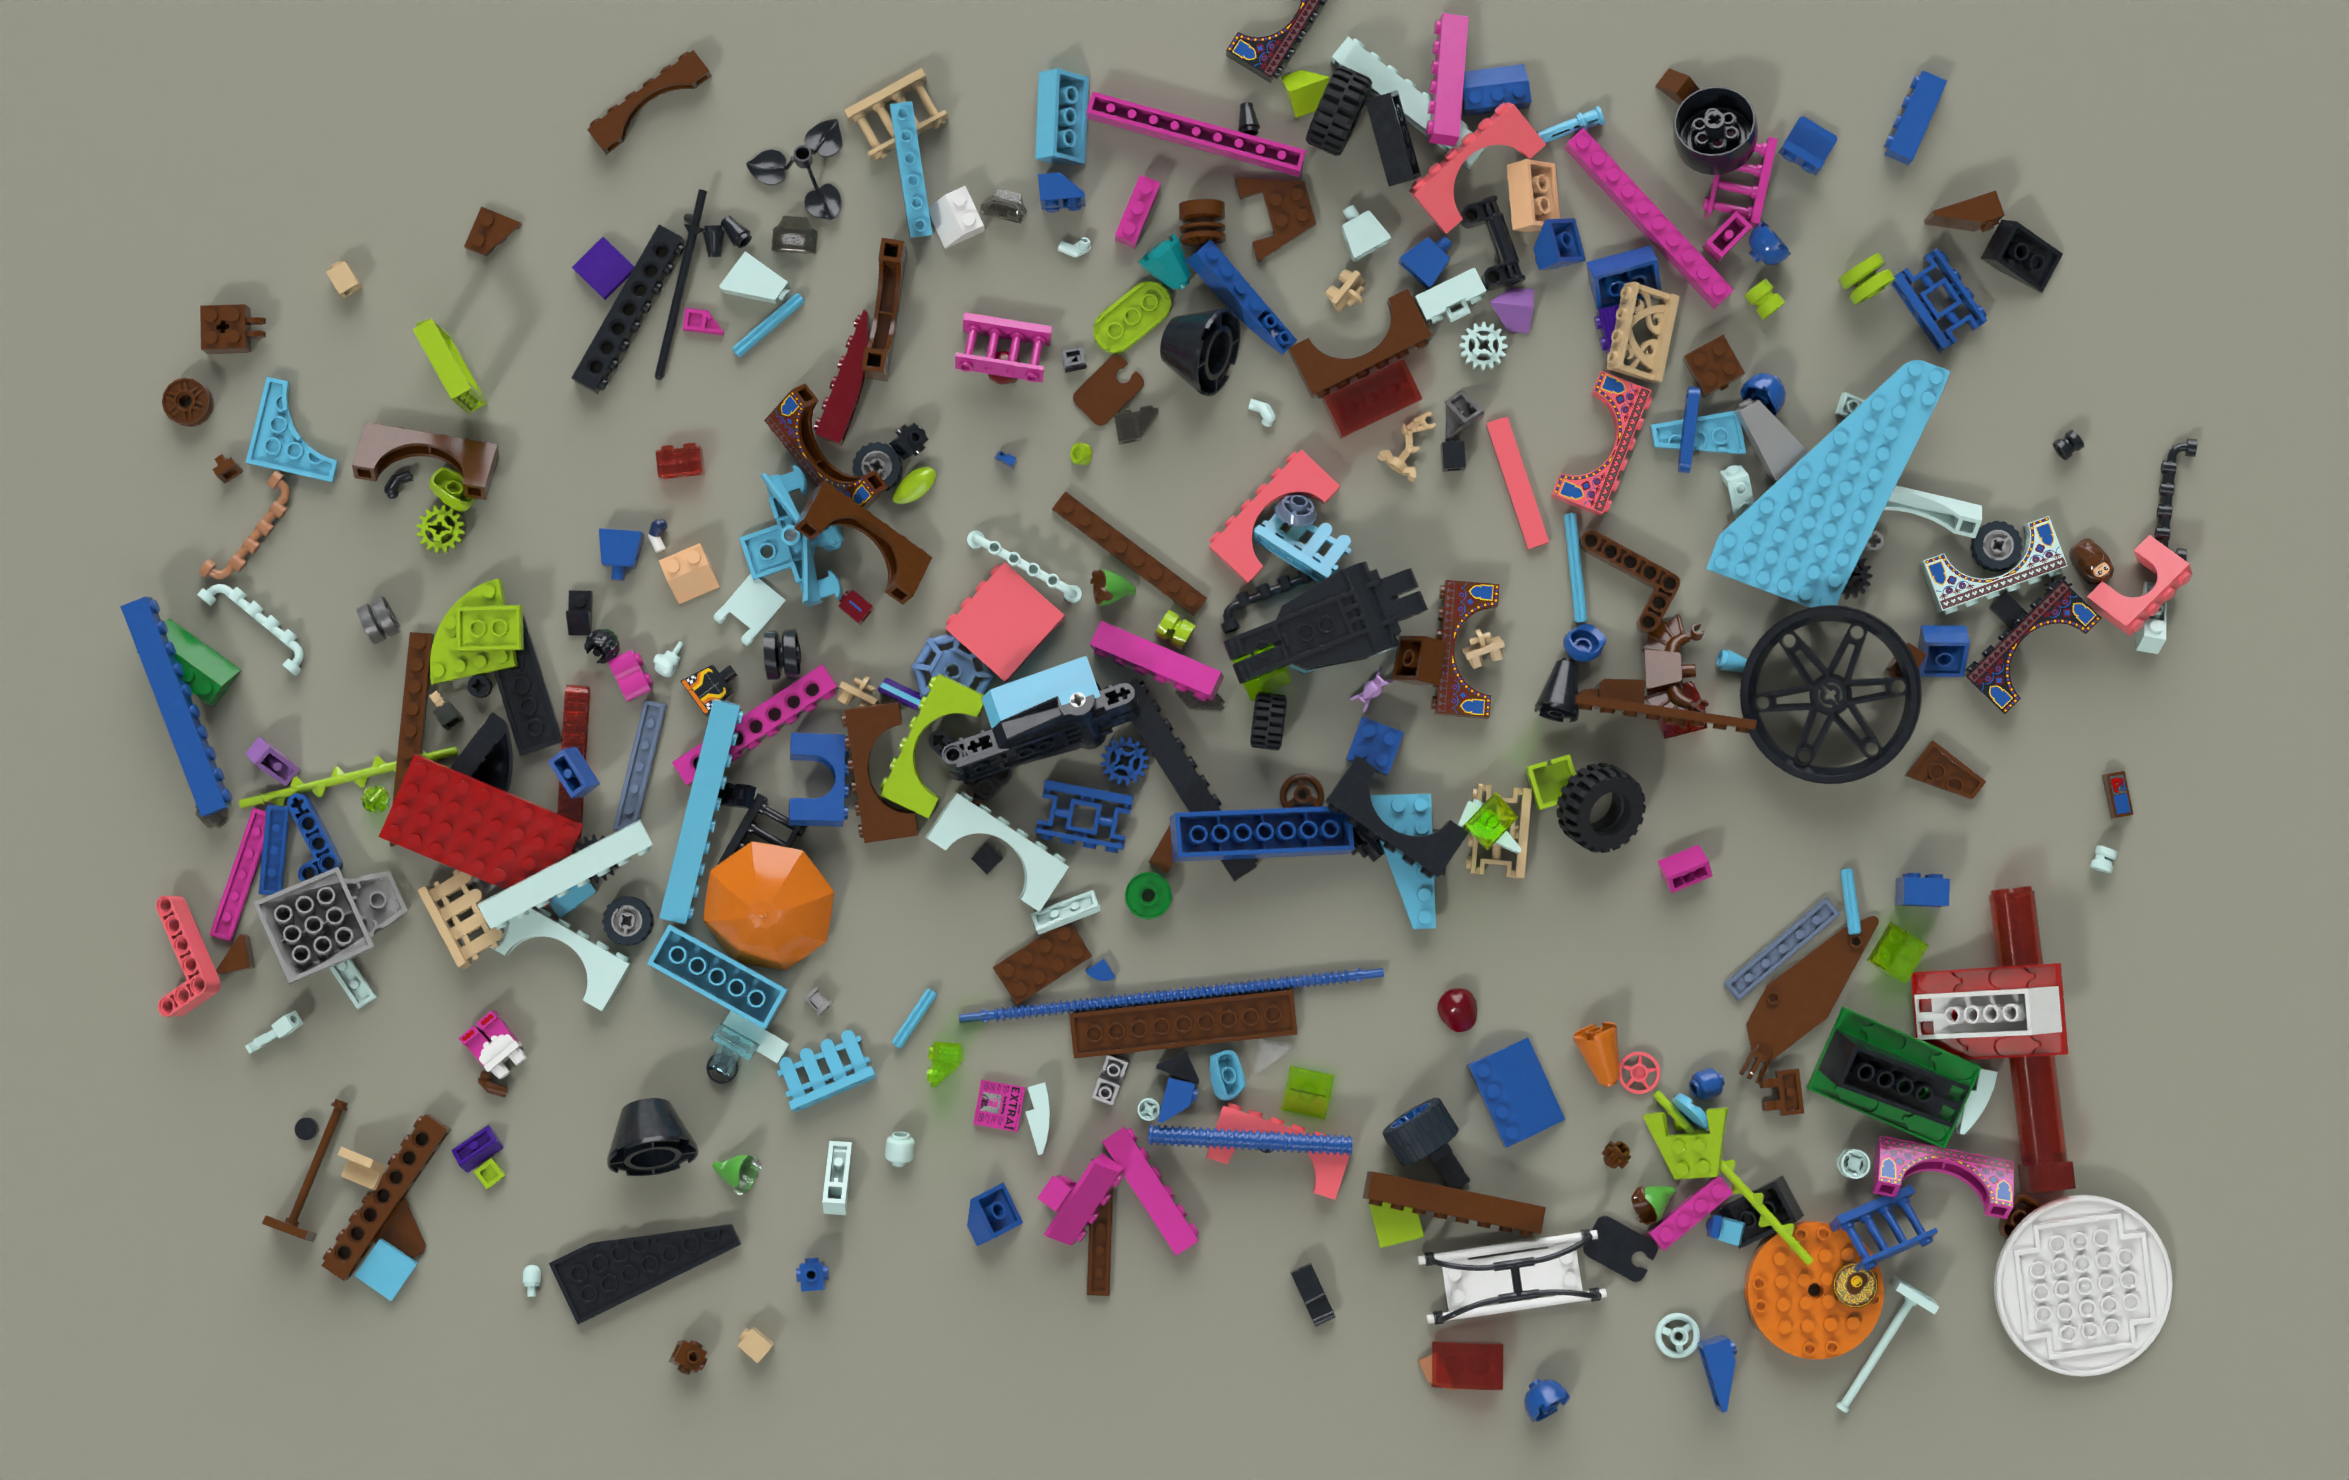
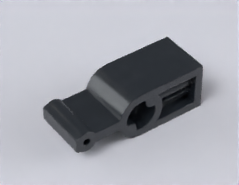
[1290,1263,1336,1327]

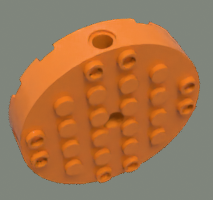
[1744,1221,1884,1359]

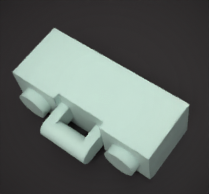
[1414,267,1486,324]

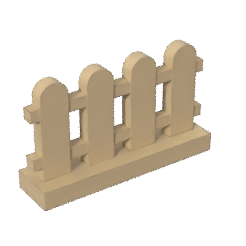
[417,869,504,969]

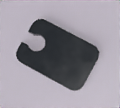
[1583,1216,1658,1282]

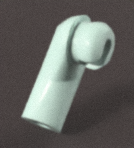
[1058,237,1091,258]
[1248,399,1276,427]

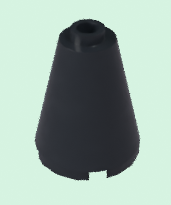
[1534,658,1579,722]

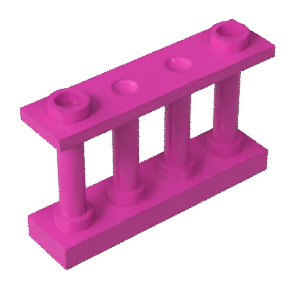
[1702,132,1778,228]
[955,312,1052,383]

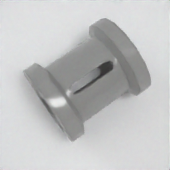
[803,987,833,1016]

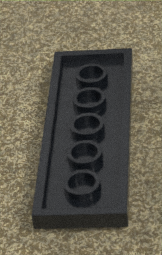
[494,615,564,756]

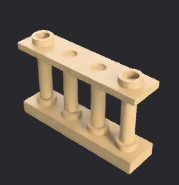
[844,68,948,161]

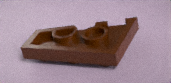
[1904,740,1986,800]

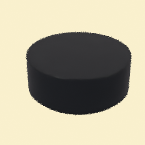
[294,1118,319,1140]

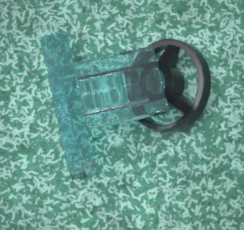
[706,1023,760,1084]

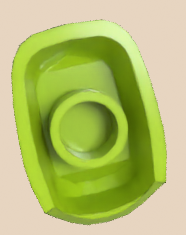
[429,467,475,512]

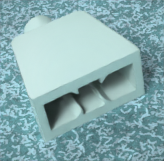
[1341,205,1391,262]

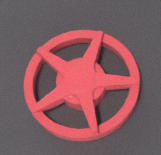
[1619,1052,1660,1094]

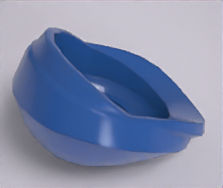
[1563,624,1606,662]

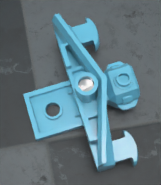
[739,465,845,607]

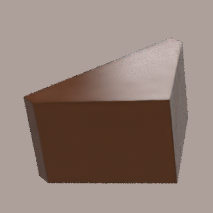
[1655,69,1700,105]
[216,934,255,974]

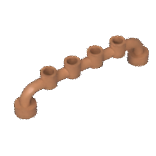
[198,470,290,579]

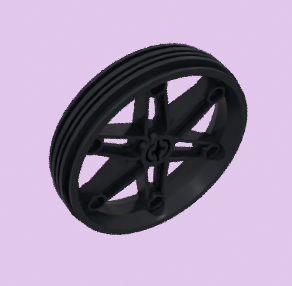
[1740,605,1922,784]

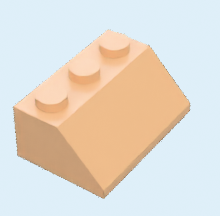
[1507,159,1560,232]

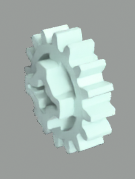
[1459,322,1508,371]

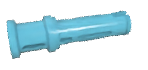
[1537,106,1605,143]

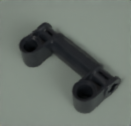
[1460,196,1526,291]

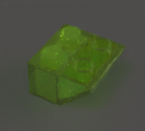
[1867,922,1929,984]
[927,1041,963,1087]

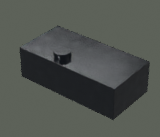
[1365,90,1421,187]

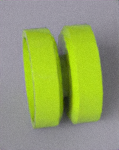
[1838,253,1896,306]

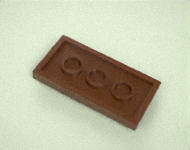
[993,923,1092,1005]

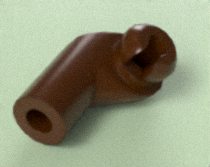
[478,1071,508,1098]

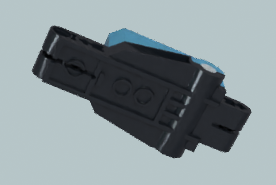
[1223,561,1428,684]
[941,656,1141,784]

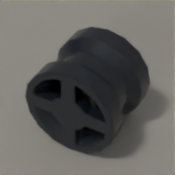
[467,675,493,698]

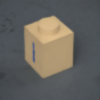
[326,261,363,298]
[737,1327,775,1363]

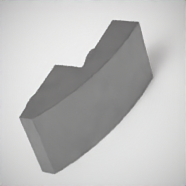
[1092,1054,1129,1106]

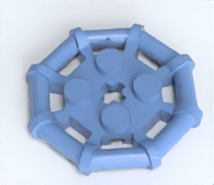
[911,633,995,698]

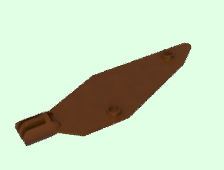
[1739,916,1879,1084]

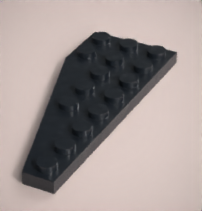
[549,1224,742,1324]

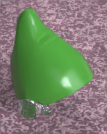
[712,1155,762,1194]

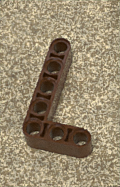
[1579,530,1680,634]

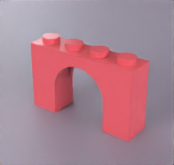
[2087,535,2193,636]

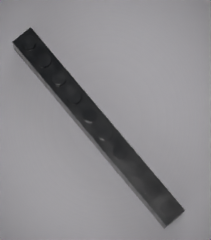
[1128,678,1258,882]

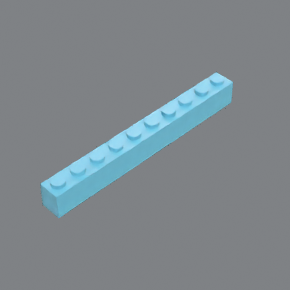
[659,699,743,925]

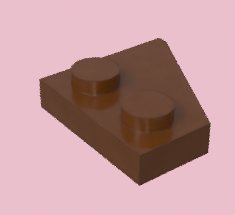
[464,206,522,257]

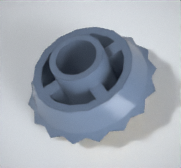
[1275,494,1317,528]

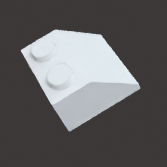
[928,186,985,249]

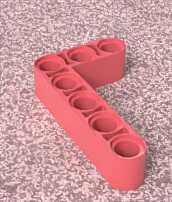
[156,896,221,1017]

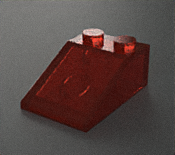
[1431,1341,1503,1390]

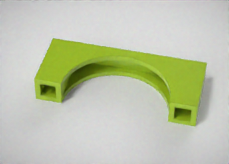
[879,674,984,819]

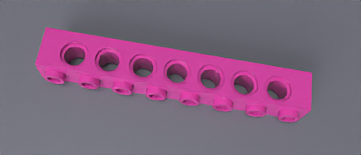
[672,664,839,786]

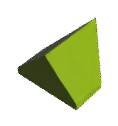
[1280,70,1330,119]

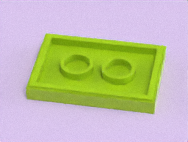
[456,605,524,652]

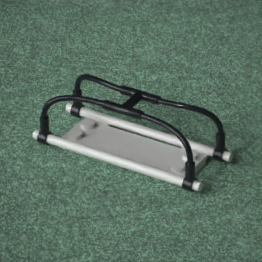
[1418,1229,1607,1325]

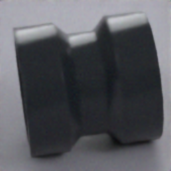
[2052,430,2084,460]

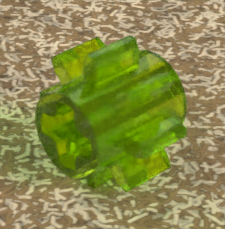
[361,785,390,813]

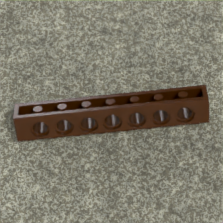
[321,1114,451,1281]

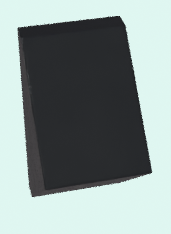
[1156,1051,1199,1085]

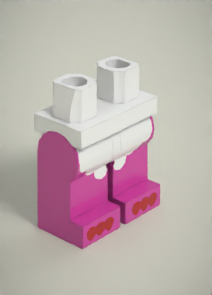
[458,1010,527,1079]

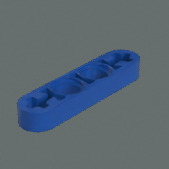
[1678,387,1700,473]

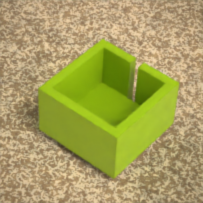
[1524,754,1576,811]

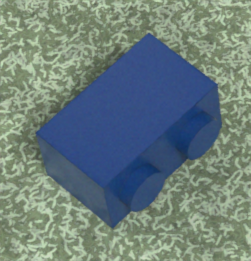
[548,747,600,799]

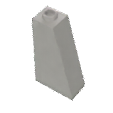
[1734,398,1809,482]

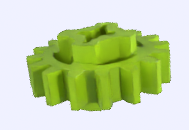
[416,505,466,554]

